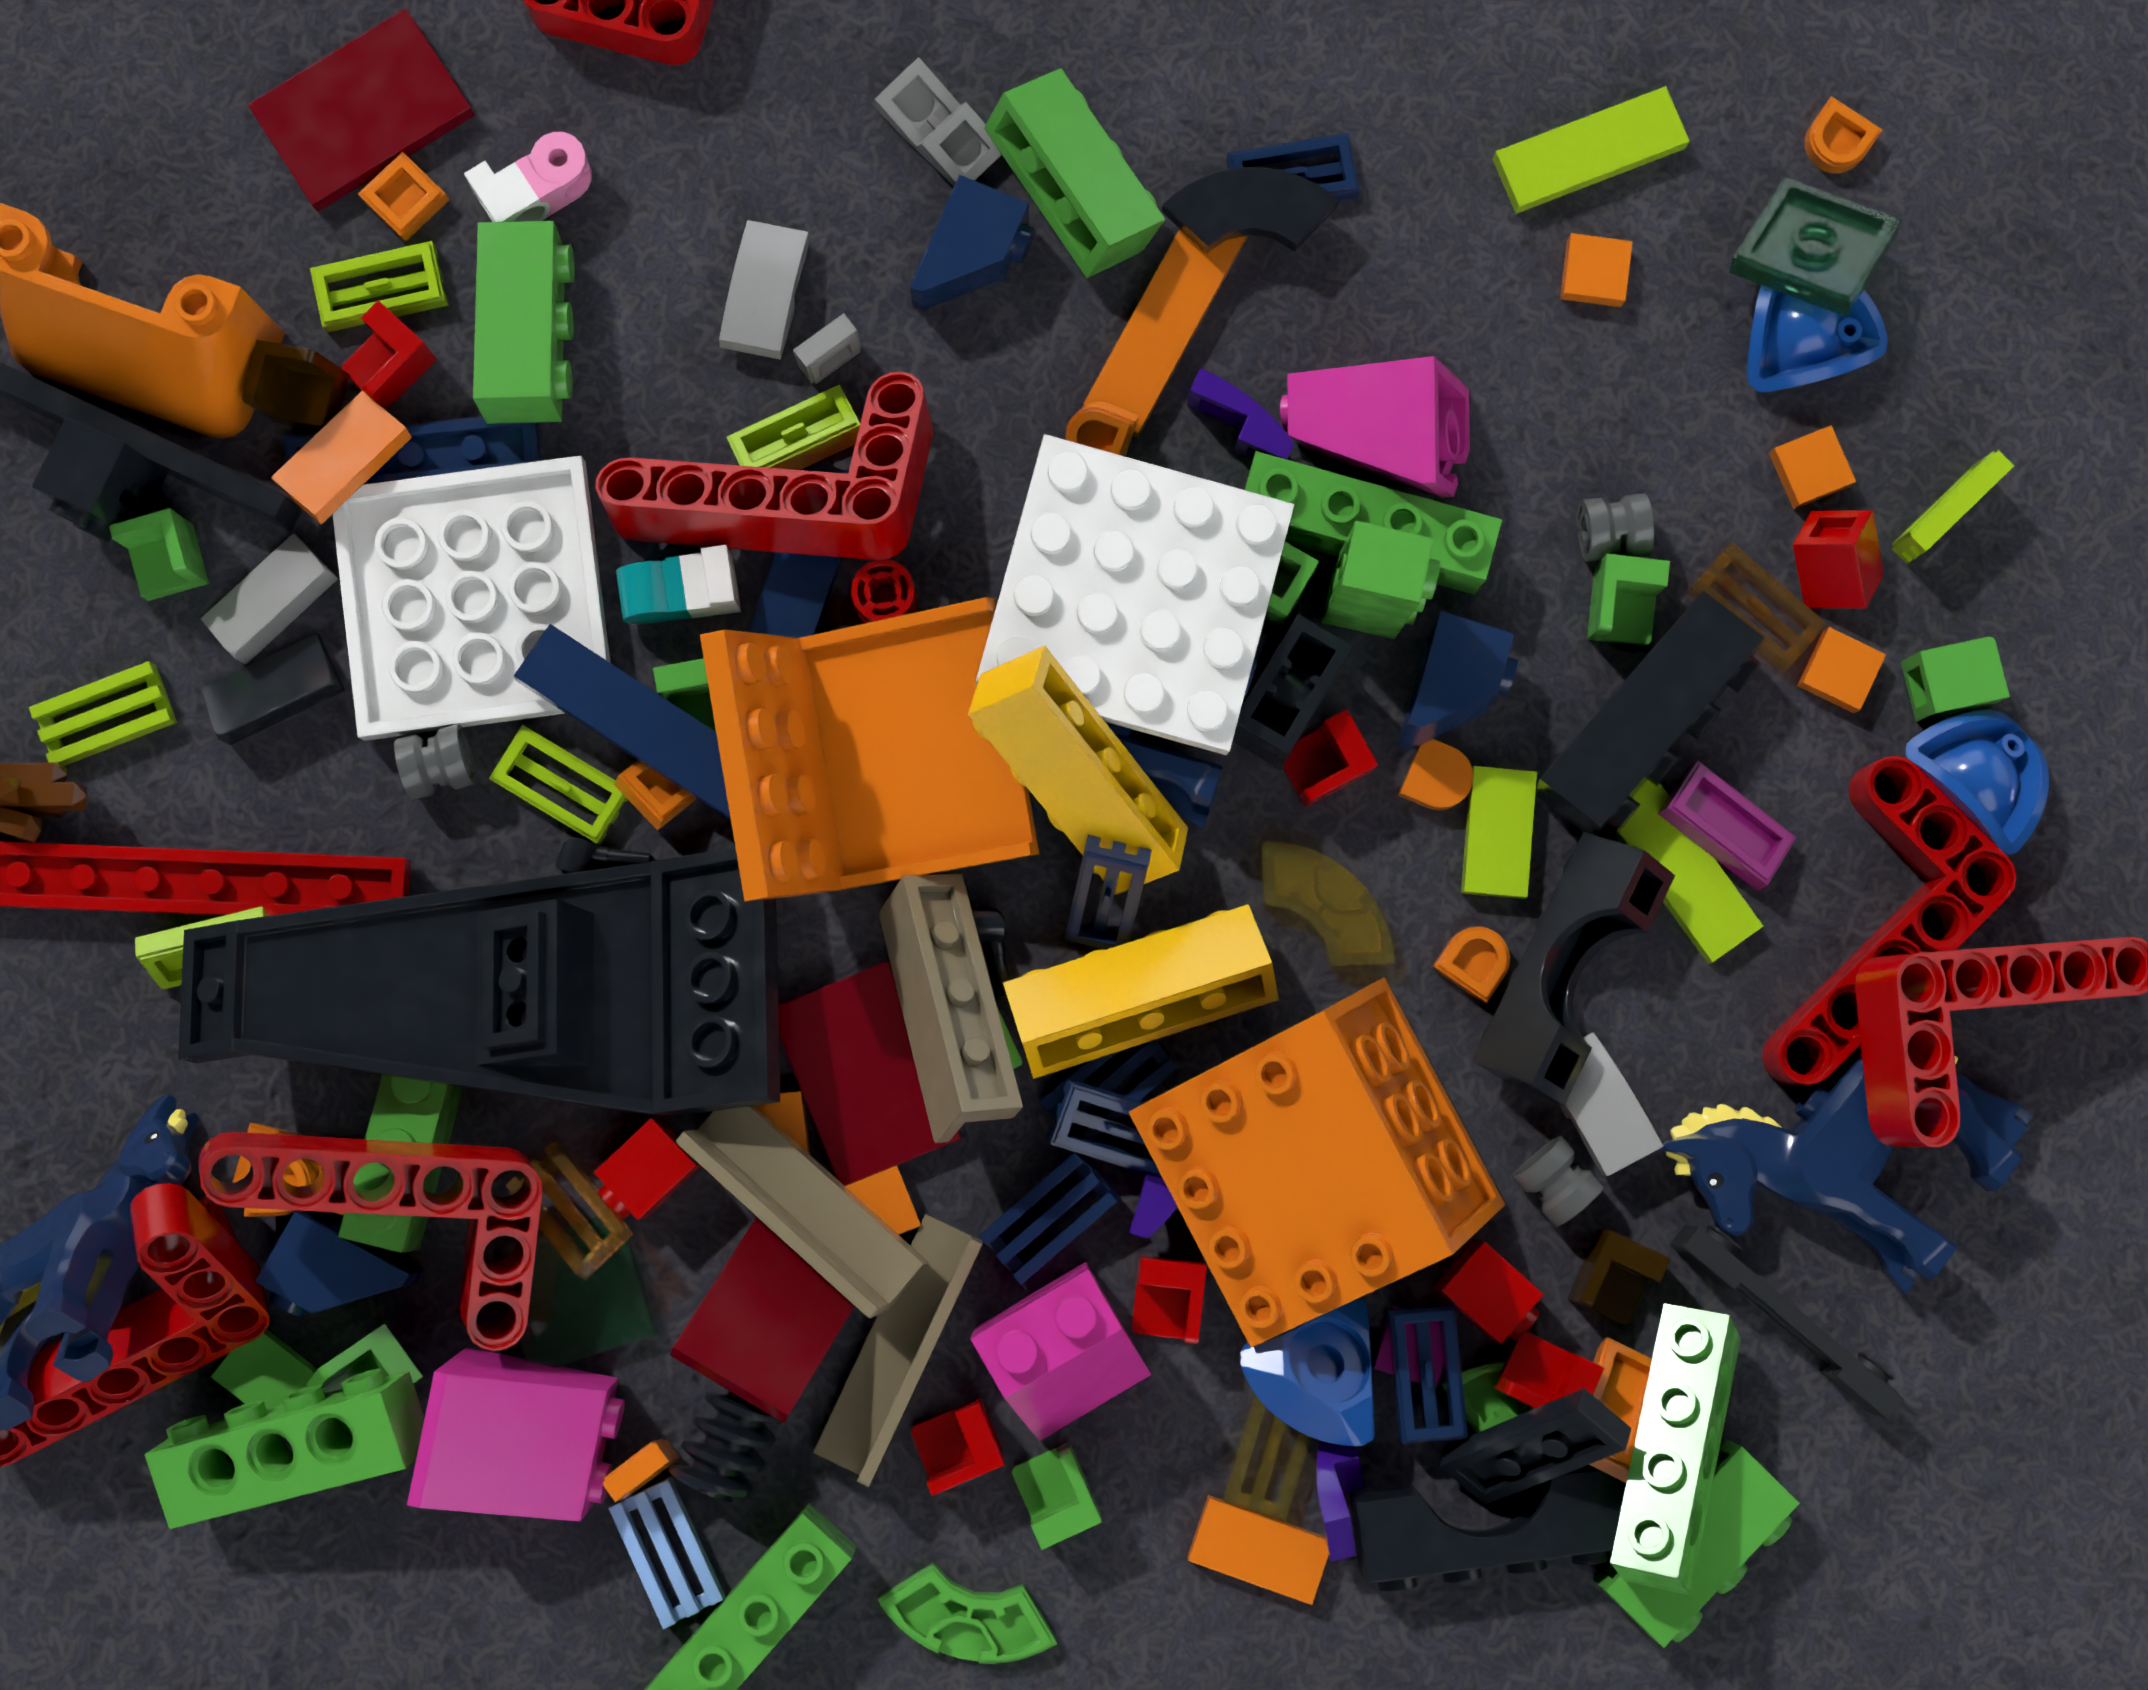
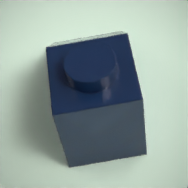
[910,174,1036,310]
[1397,611,1518,751]
[255,1211,424,1317]

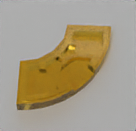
[1260,841,1395,967]

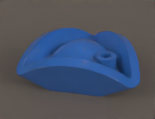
[1747,251,1888,392]
[1905,710,2049,855]
[1240,1298,1375,1446]

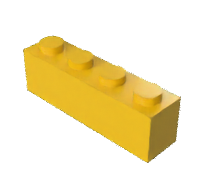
[968,645,1188,895]
[1003,904,1279,1079]

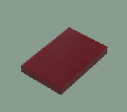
[247,8,475,212]
[778,961,961,1186]
[670,1217,855,1423]

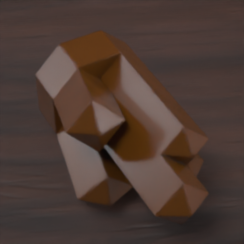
[0,762,88,843]

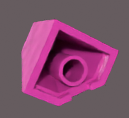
[1280,356,1470,498]

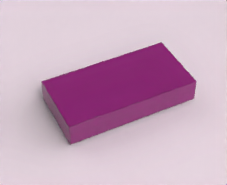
[1658,760,1797,891]

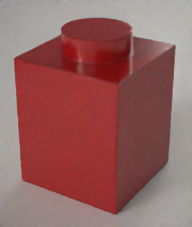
[594,1118,702,1220]
[1433,1239,1544,1344]

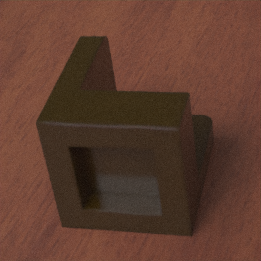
[242,340,350,431]
[1567,1228,1671,1325]

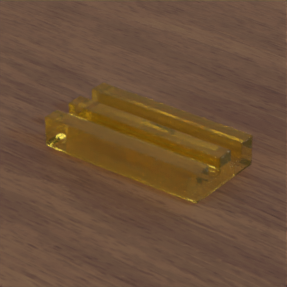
[1222,1393,1311,1521]

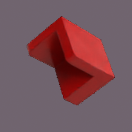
[341,300,437,411]
[1792,510,1884,609]
[1282,709,1378,808]
[1131,1255,1207,1344]
[1494,1332,1605,1408]
[911,1397,1006,1496]

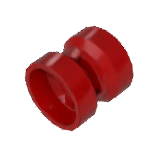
[851,560,918,624]

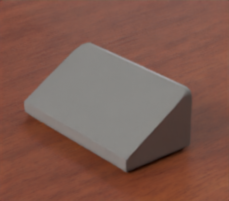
[201,533,338,665]

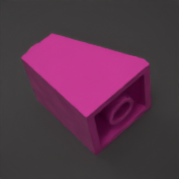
[970,1262,1151,1441]
[407,1347,625,1521]

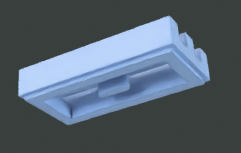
[608,1477,726,1629]

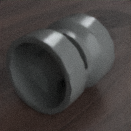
[1577,493,1654,562]
[394,724,477,800]
[1512,1136,1604,1227]

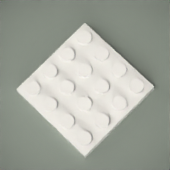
[975,434,1294,755]
[333,456,610,741]

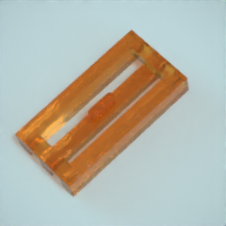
[1687,542,1827,673]
[506,1141,634,1280]

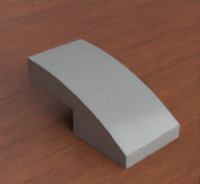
[871,57,1002,186]
[719,220,808,360]
[1559,1032,1663,1177]

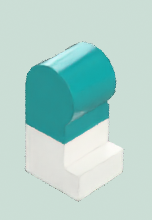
[616,545,741,624]

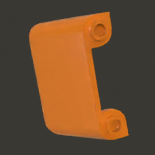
[0,203,285,439]

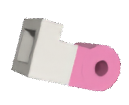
[464,132,592,222]

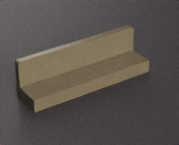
[879,874,1023,1143]
[676,1106,928,1318]
[813,1213,983,1487]

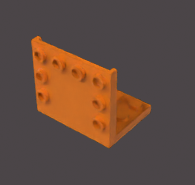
[700,597,1039,901]
[1129,977,1506,1347]

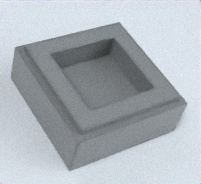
[793,313,861,384]

